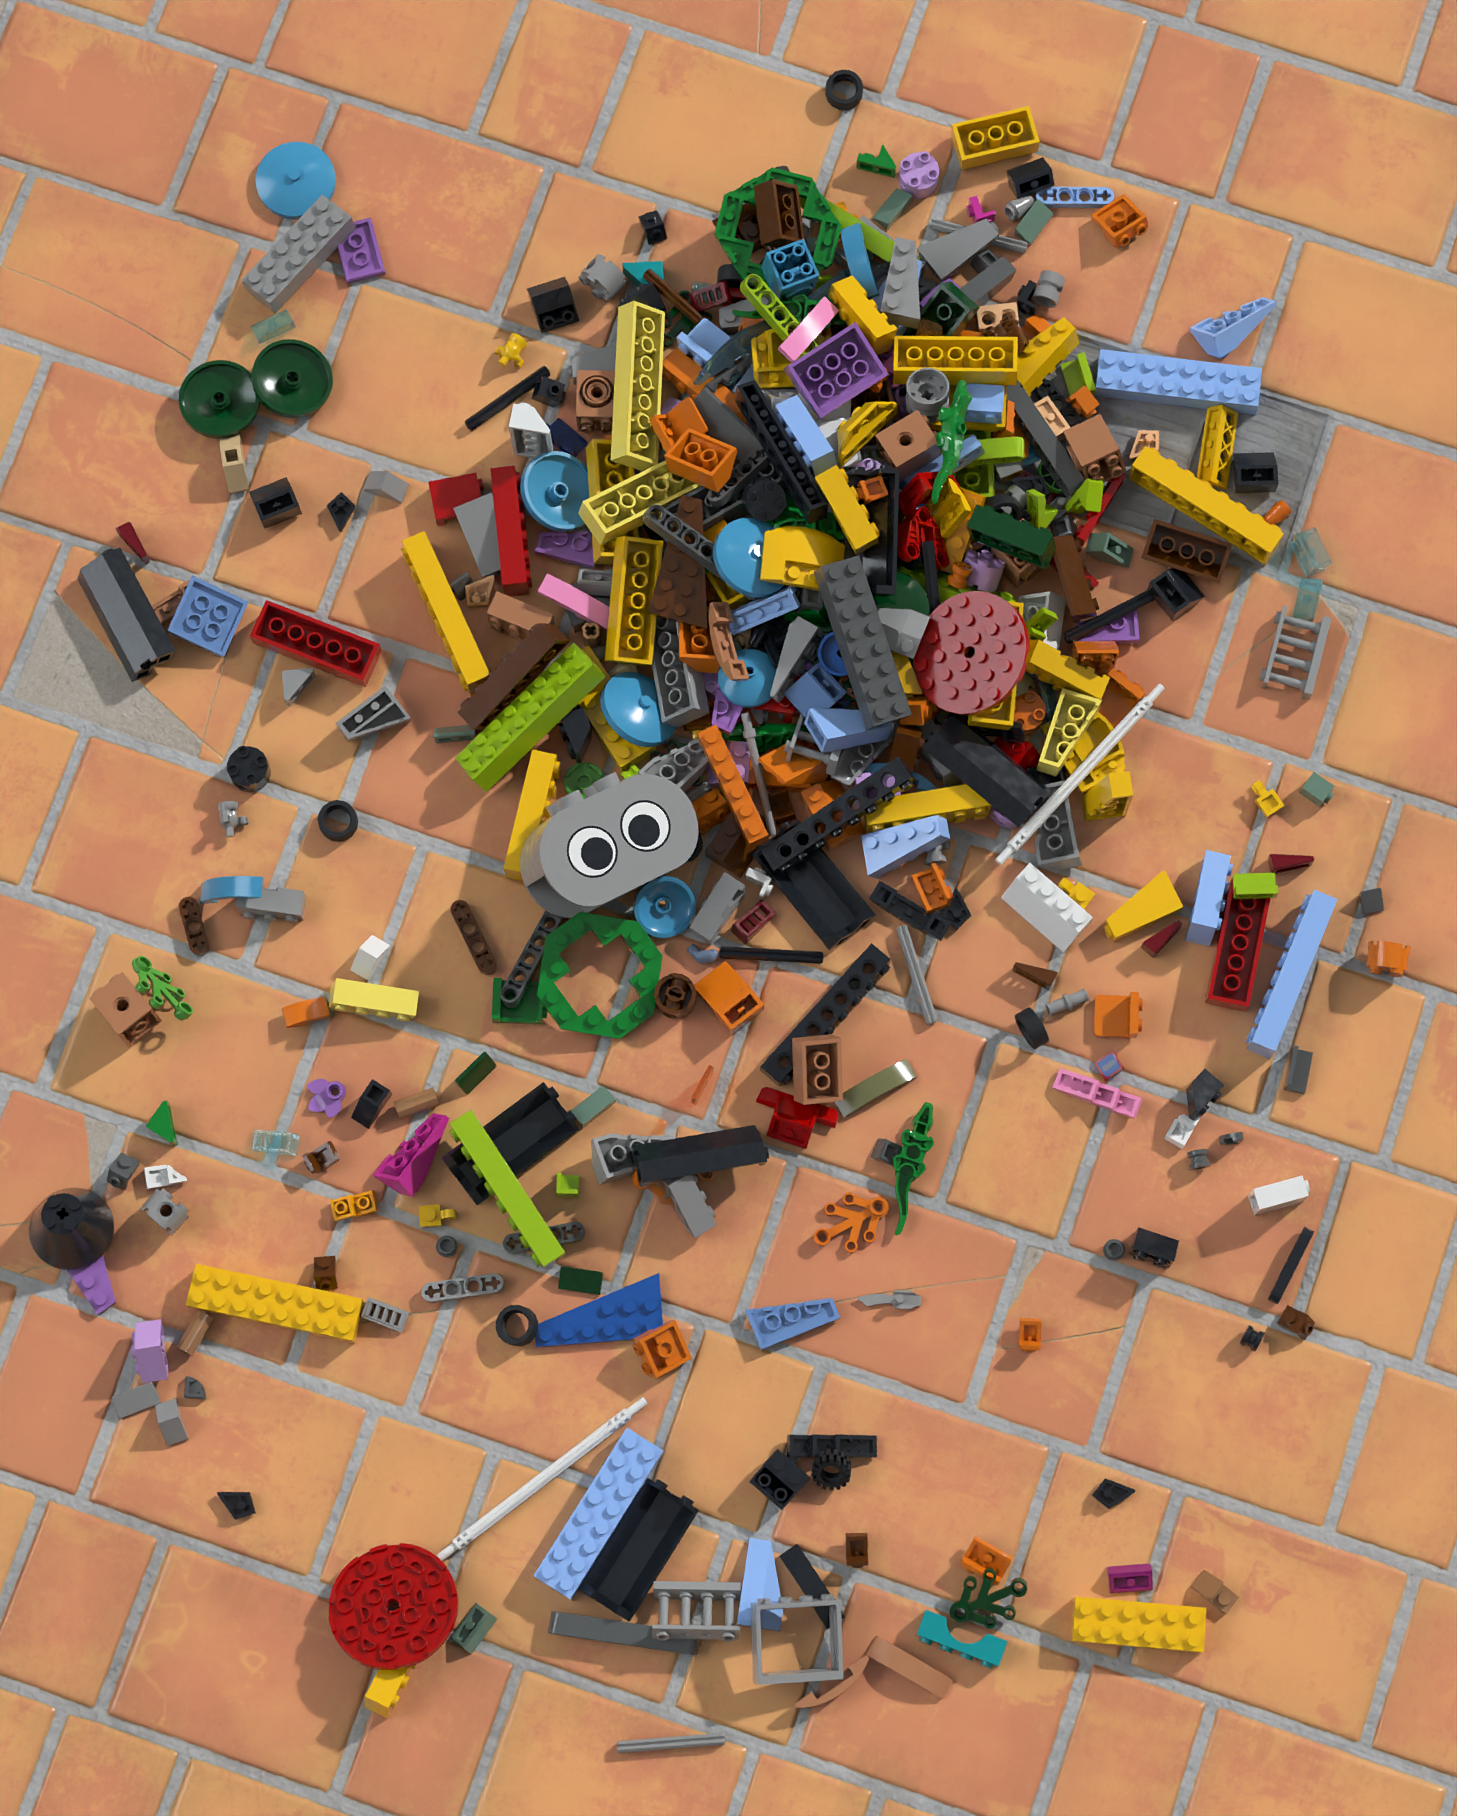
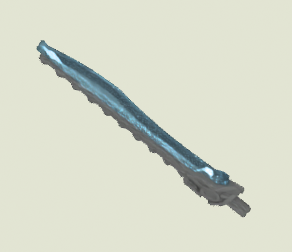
[693,263,887,392]

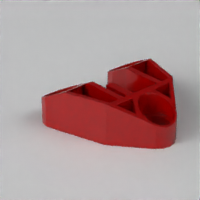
[897,507,949,570]

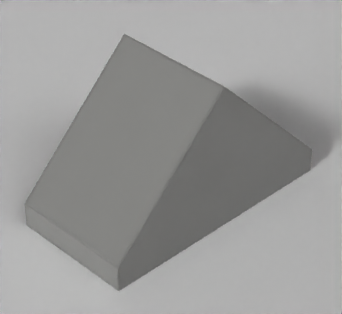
[363,471,409,503]
[282,668,316,707]
[155,1398,188,1446]

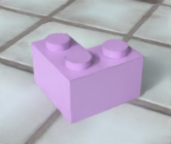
[131,1319,169,1383]

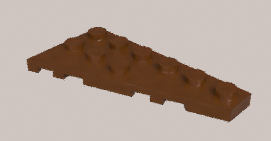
[648,495,708,630]

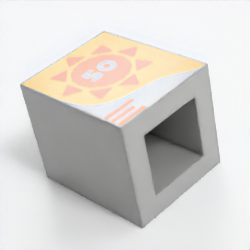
[993,461,1025,485]

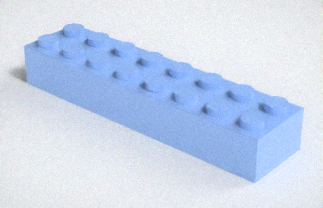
[1095,349,1262,415]
[1246,889,1338,1059]
[534,1428,664,1600]

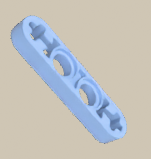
[1035,187,1114,208]

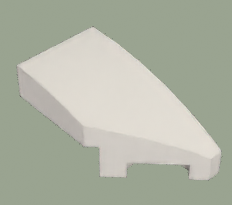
[1164,1114,1200,1149]
[144,1165,187,1190]

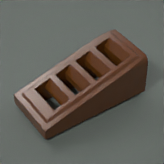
[1012,962,1058,990]

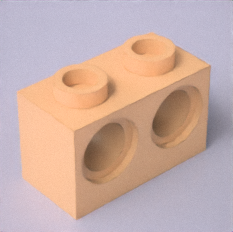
[975,302,1019,333]

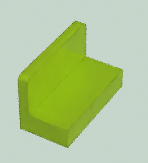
[1060,352,1096,396]
[1233,873,1278,899]

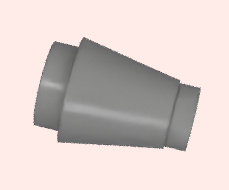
[1004,195,1034,221]

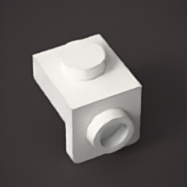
[745,867,774,900]

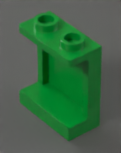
[491,978,548,1024]

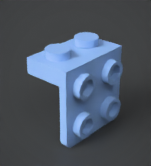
[677,318,734,371]
[964,383,1004,424]

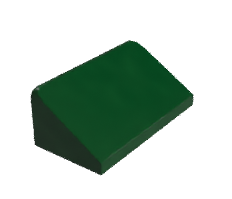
[455,1052,496,1094]
[558,1266,603,1295]

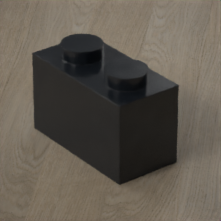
[1006,157,1055,199]

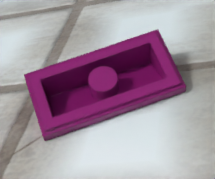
[1107,1564,1153,1593]

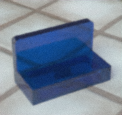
[546,418,588,457]

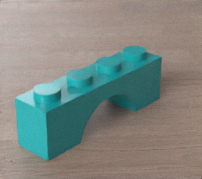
[916,1610,1008,1669]

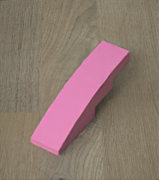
[777,296,839,363]
[538,574,609,631]
[1052,1068,1142,1119]

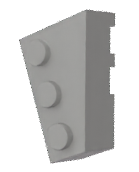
[689,872,746,945]
[236,885,306,922]
[661,1175,717,1238]

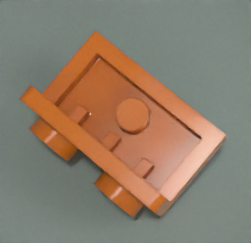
[692,788,731,834]
[911,863,953,914]
[960,1536,1013,1586]

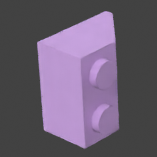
[707,741,751,788]

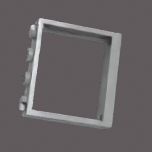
[751,1594,843,1685]

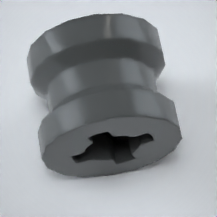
[1187,1149,1211,1170]

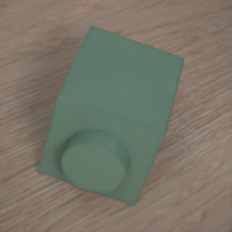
[1300,772,1334,807]

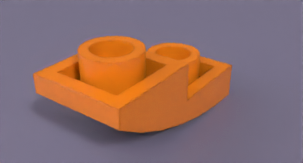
[281,997,330,1028]

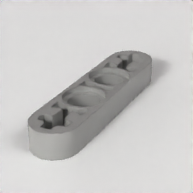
[421,1273,504,1303]

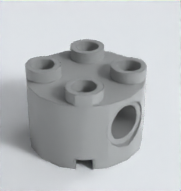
[578,254,627,301]
[140,1188,189,1236]

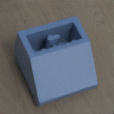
[784,662,847,718]

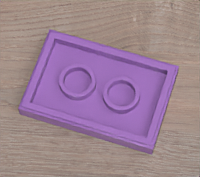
[337,218,386,284]

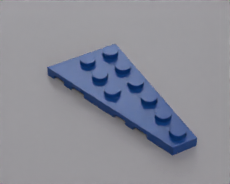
[535,1273,663,1348]

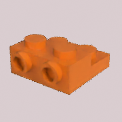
[1091,194,1149,248]
[632,1320,692,1378]

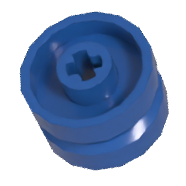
[818,632,848,676]

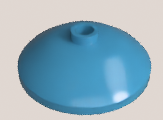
[718,649,777,707]
[634,876,696,938]

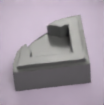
[1219,1132,1243,1145]
[184,1376,206,1400]

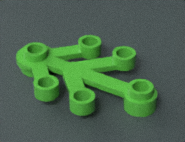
[132,956,193,1021]

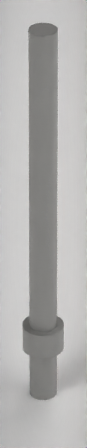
[741,712,777,836]

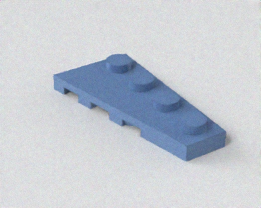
[745,1298,840,1350]

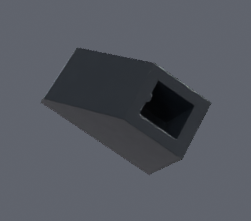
[1186,1069,1224,1120]
[351,1079,392,1129]

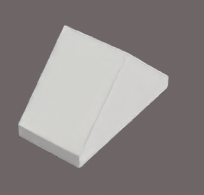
[350,935,390,981]

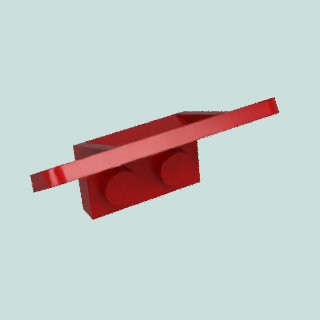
[756,1087,839,1149]

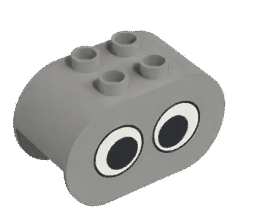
[520,772,698,918]

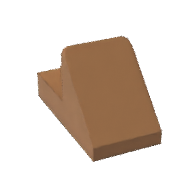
[1191,1570,1239,1615]

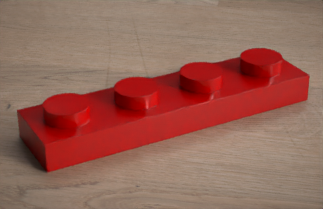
[1075,473,1126,547]

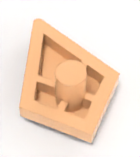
[1129,430,1159,460]
[465,575,494,606]

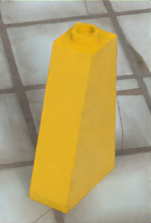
[1103,870,1183,942]

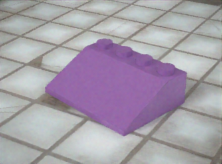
[784,322,889,419]

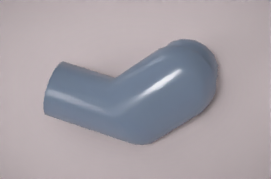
[686,944,719,964]

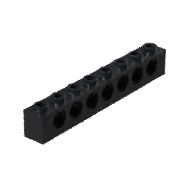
[735,380,829,524]
[761,757,916,873]
[760,943,891,1087]

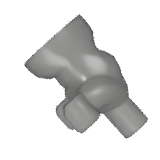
[217,801,249,838]
[925,840,951,866]

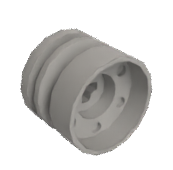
[906,368,949,423]

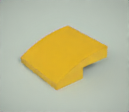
[925,478,972,539]

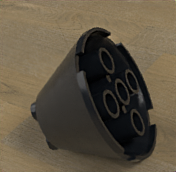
[29,1188,114,1270]

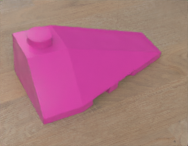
[373,1113,449,1197]

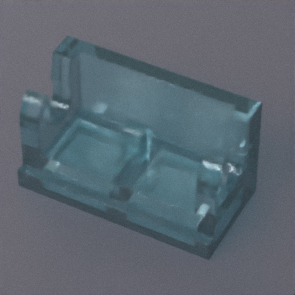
[1289,527,1332,578]

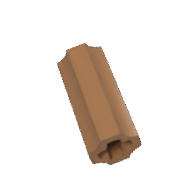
[582,622,601,648]
[394,1087,440,1119]
[176,1310,215,1356]

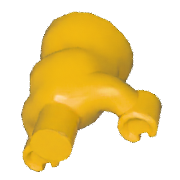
[494,333,527,368]

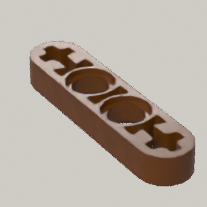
[450,900,497,975]

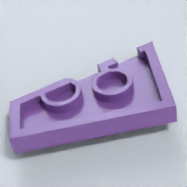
[535,531,595,569]
[1076,609,1140,644]
[712,666,745,735]
[68,1255,117,1315]

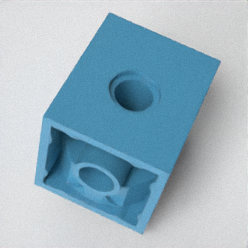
[761,239,820,302]

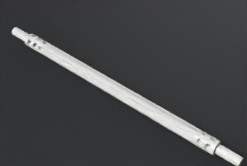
[995,684,1165,865]
[436,1397,648,1561]

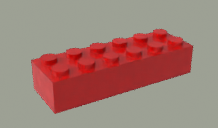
[490,465,532,597]
[250,600,382,687]
[1205,878,1271,1012]

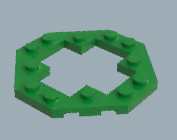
[714,167,842,287]
[536,912,663,1039]

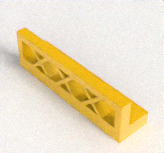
[1197,404,1239,490]

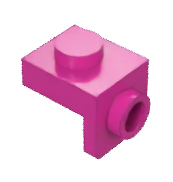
[966,196,996,223]

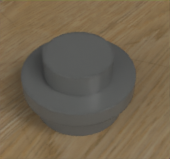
[436,1236,458,1257]
[1103,1239,1125,1261]

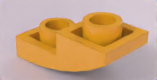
[330,1190,379,1221]

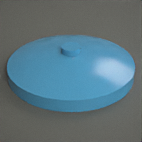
[256,142,336,219]
[520,451,589,532]
[713,518,784,598]
[600,672,676,747]

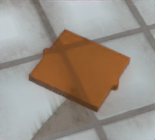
[691,1065,714,1105]

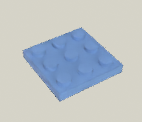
[166,576,248,658]

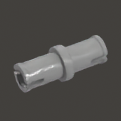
[1045,989,1089,1016]

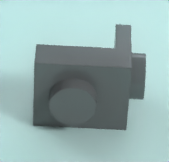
[107,1152,140,1190]

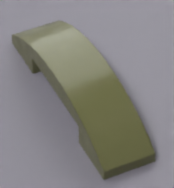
[835,1059,917,1118]

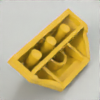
[837,402,898,468]

